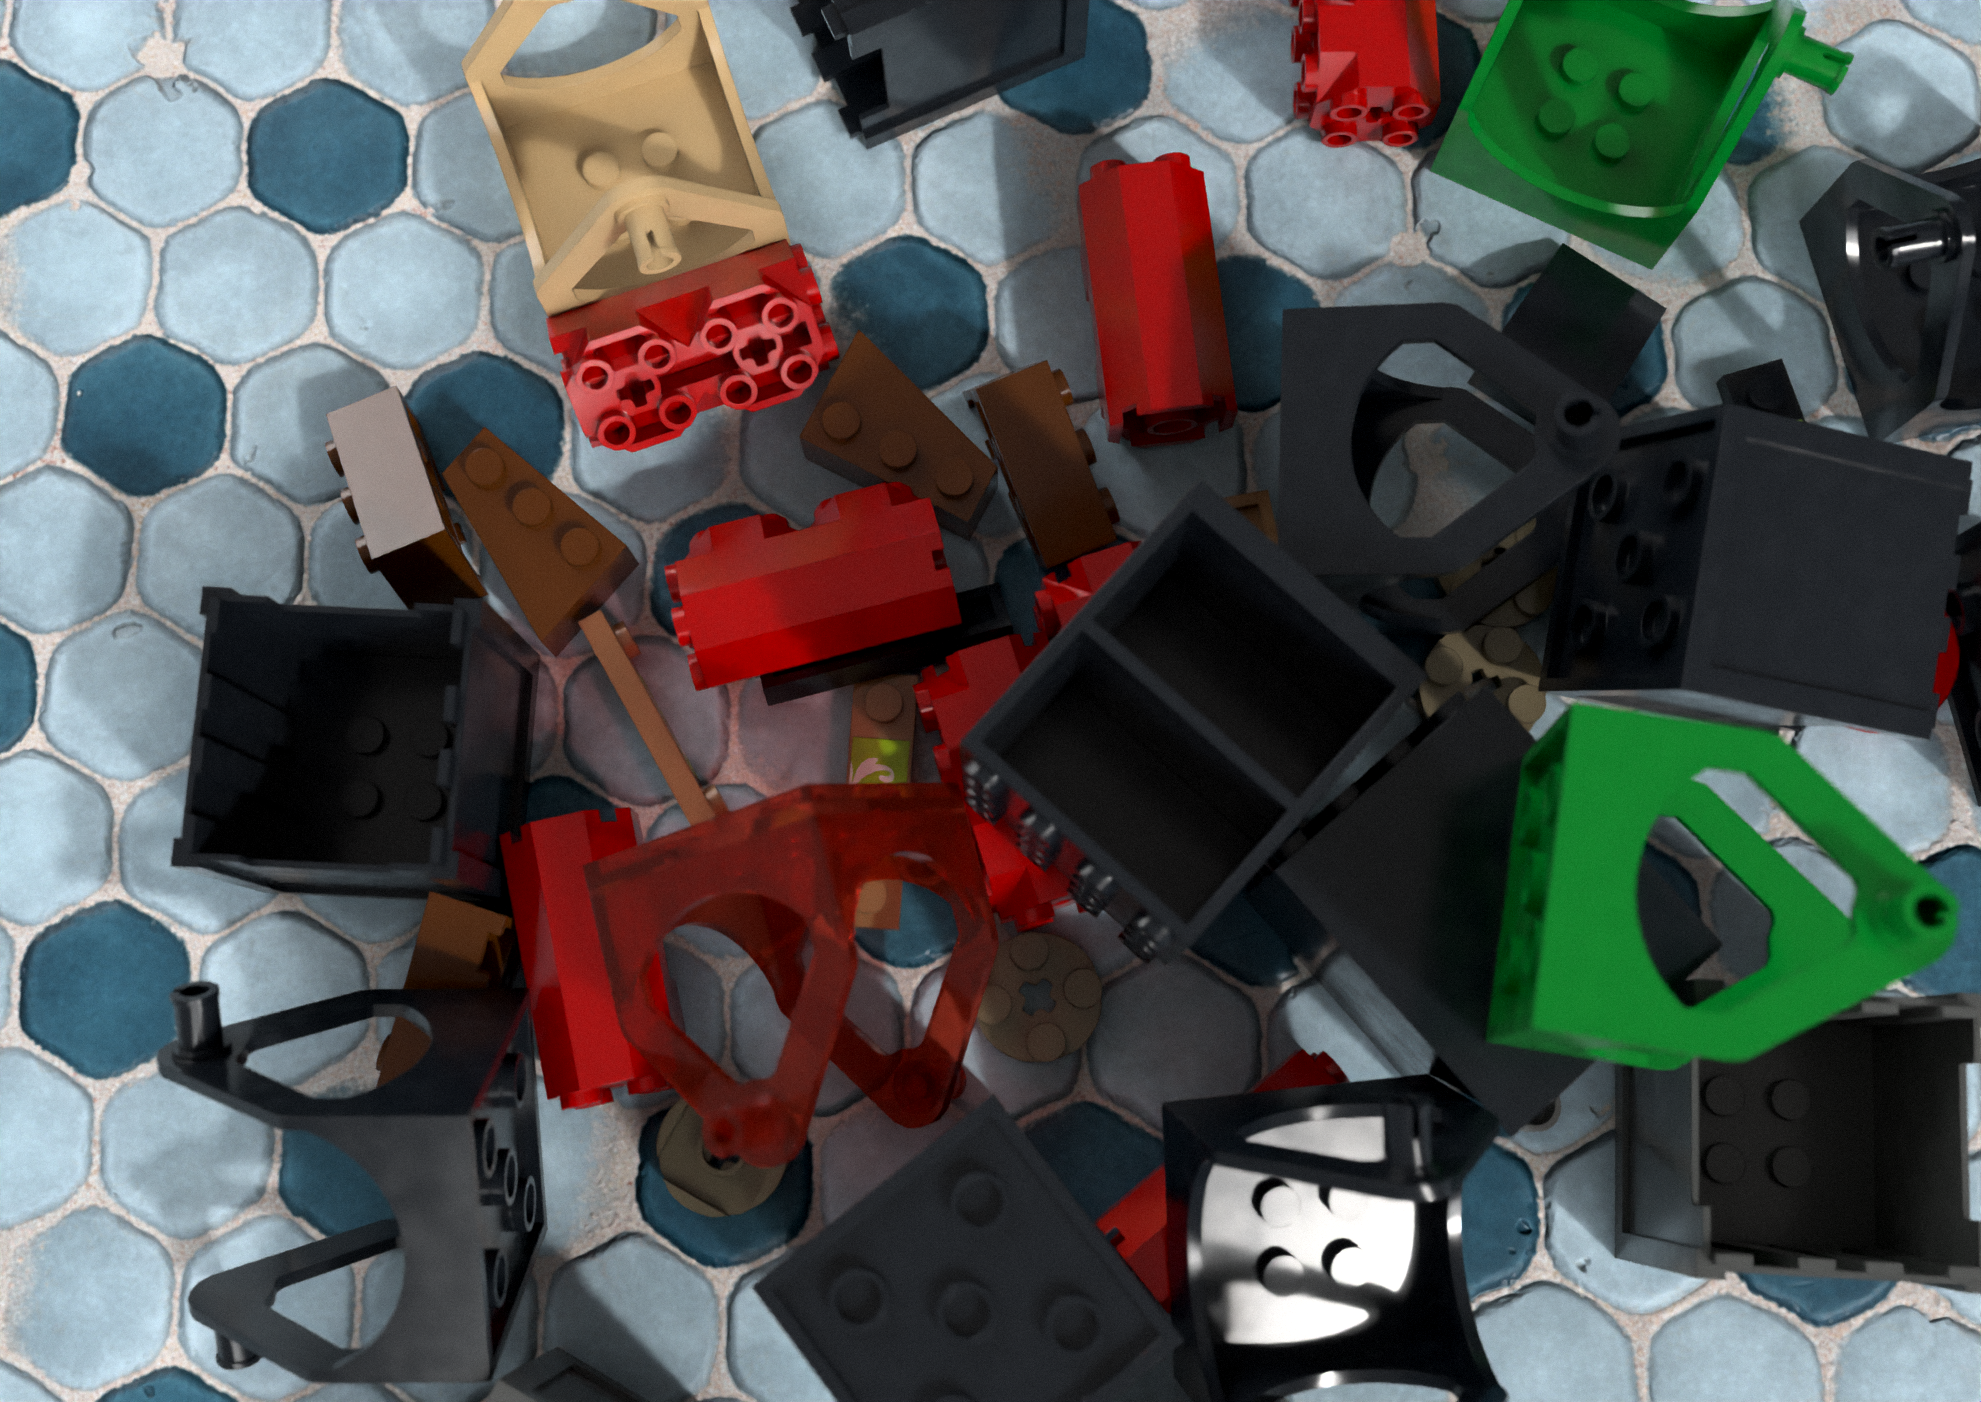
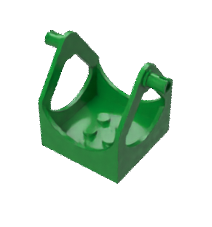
[1430,0,1854,270]
[1485,702,1960,1070]

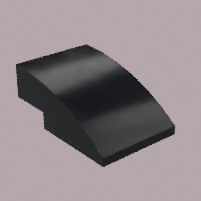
[1467,243,1667,426]

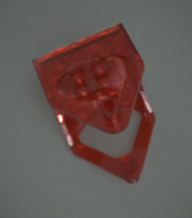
[582,783,999,1168]

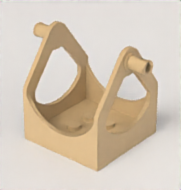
[461,0,791,317]

